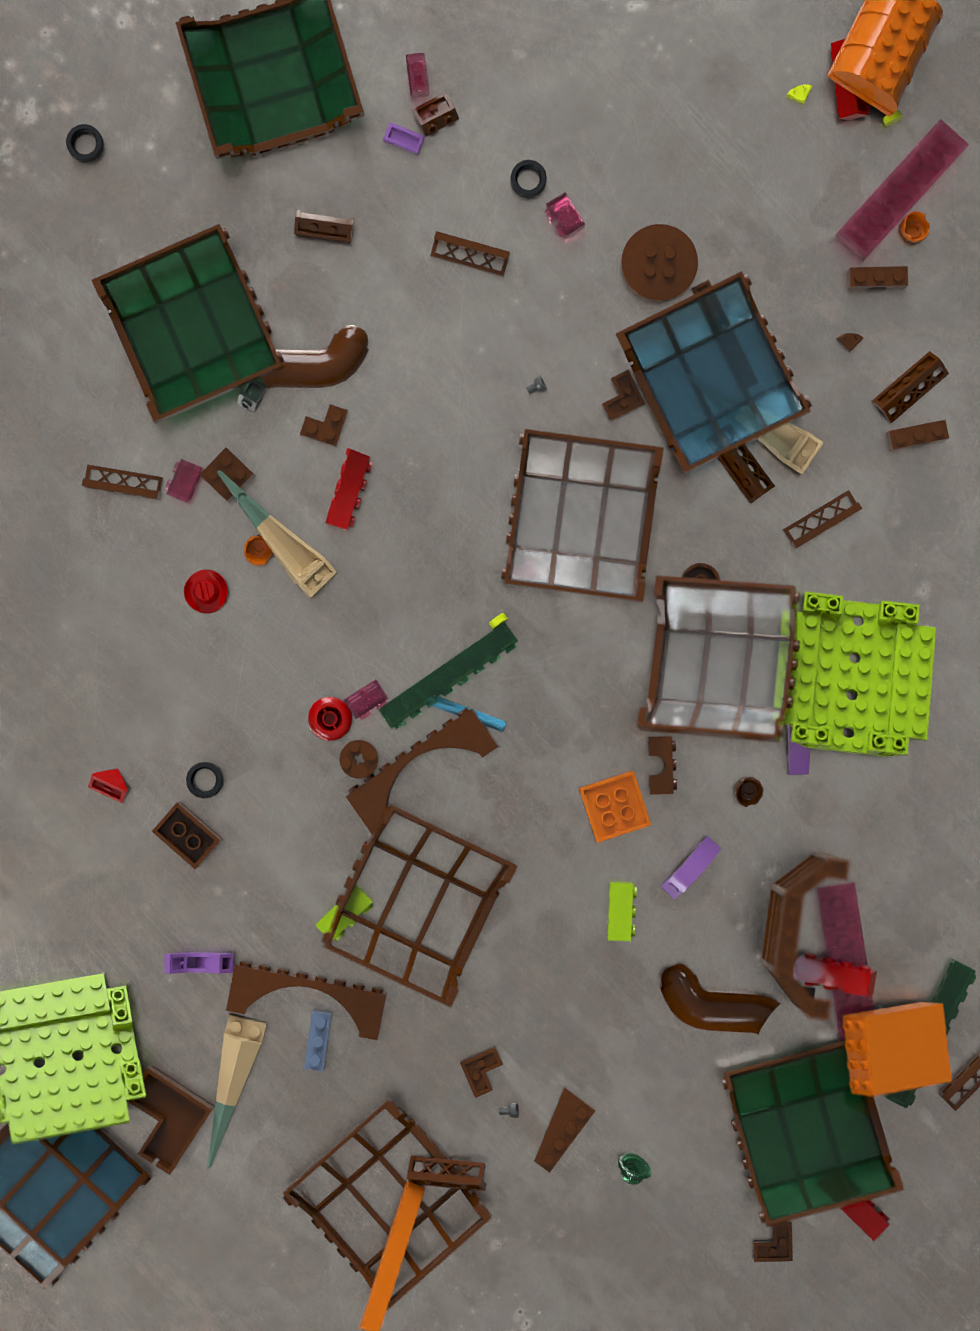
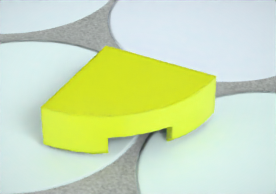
[786,84,812,105]

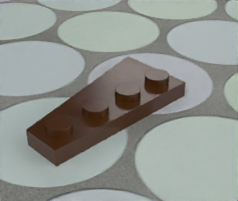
[534,1087,595,1173]

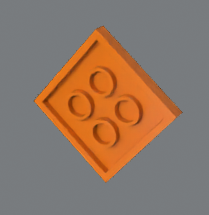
[579,770,651,843]

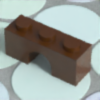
[847,266,908,290]
[886,419,949,452]
[648,736,677,795]

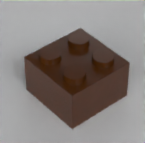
[199,447,255,503]

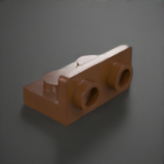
[412,92,459,136]

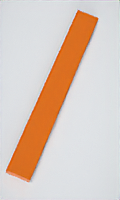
[359,1181,425,1331]

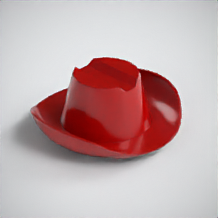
[184,569,228,613]
[308,697,352,741]

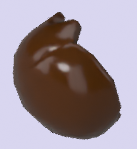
[734,777,764,807]

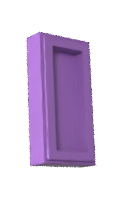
[383,122,425,155]

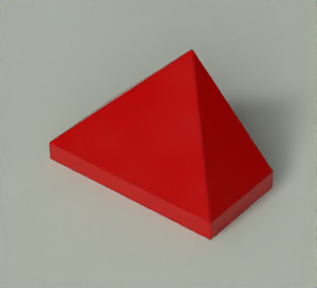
[88,769,128,803]

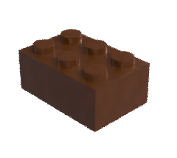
[152,802,223,869]

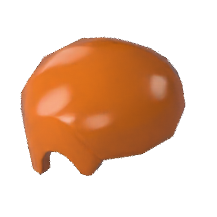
[901,211,930,243]
[244,534,273,565]

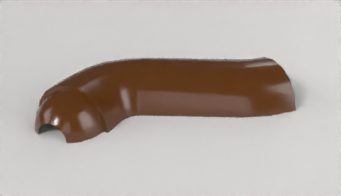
[248,325,369,389]
[660,964,781,1035]

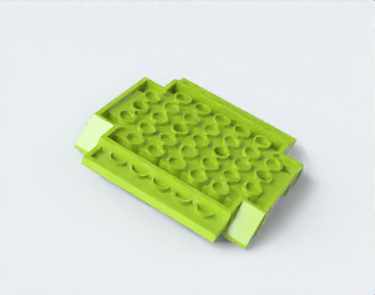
[772,591,936,757]
[0,973,146,1144]

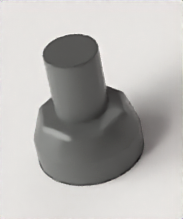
[526,376,547,394]
[499,1102,519,1118]

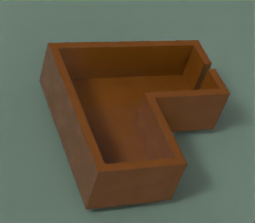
[127,1065,214,1175]

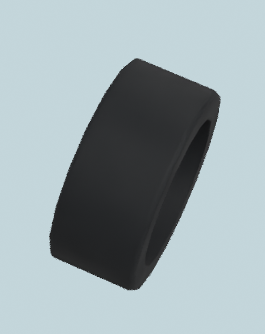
[66,124,104,163]
[510,159,547,198]
[186,762,223,798]

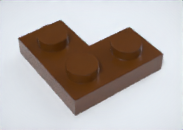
[602,370,645,421]
[300,404,348,447]
[460,1047,503,1098]
[753,1221,793,1262]

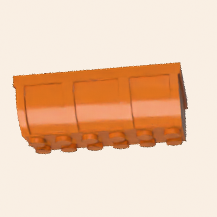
[827,0,943,117]

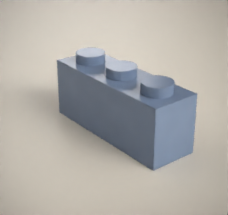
[304,1009,332,1072]

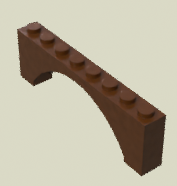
[346,708,499,834]
[226,961,387,1040]

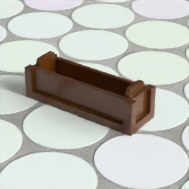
[294,210,354,242]

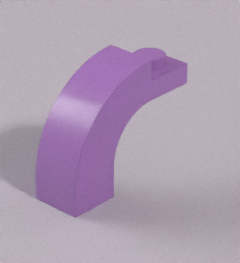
[787,725,810,775]
[661,836,721,899]
[164,952,234,974]

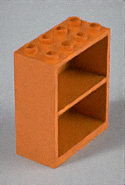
[843,1002,952,1096]

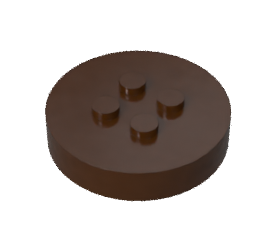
[621,224,698,303]

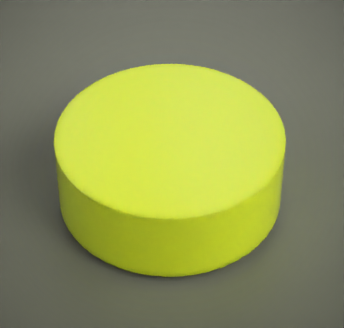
[883,110,903,127]
[489,613,508,630]

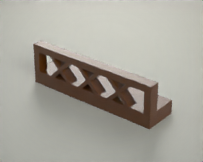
[430,231,510,277]
[872,351,949,423]
[706,425,775,503]
[82,464,163,500]
[783,490,862,549]
[939,1053,980,1111]
[407,1156,486,1191]

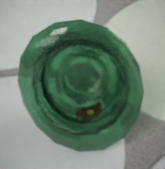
[618,1153,652,1185]

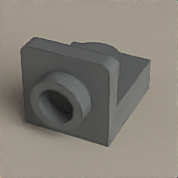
[237,380,267,412]

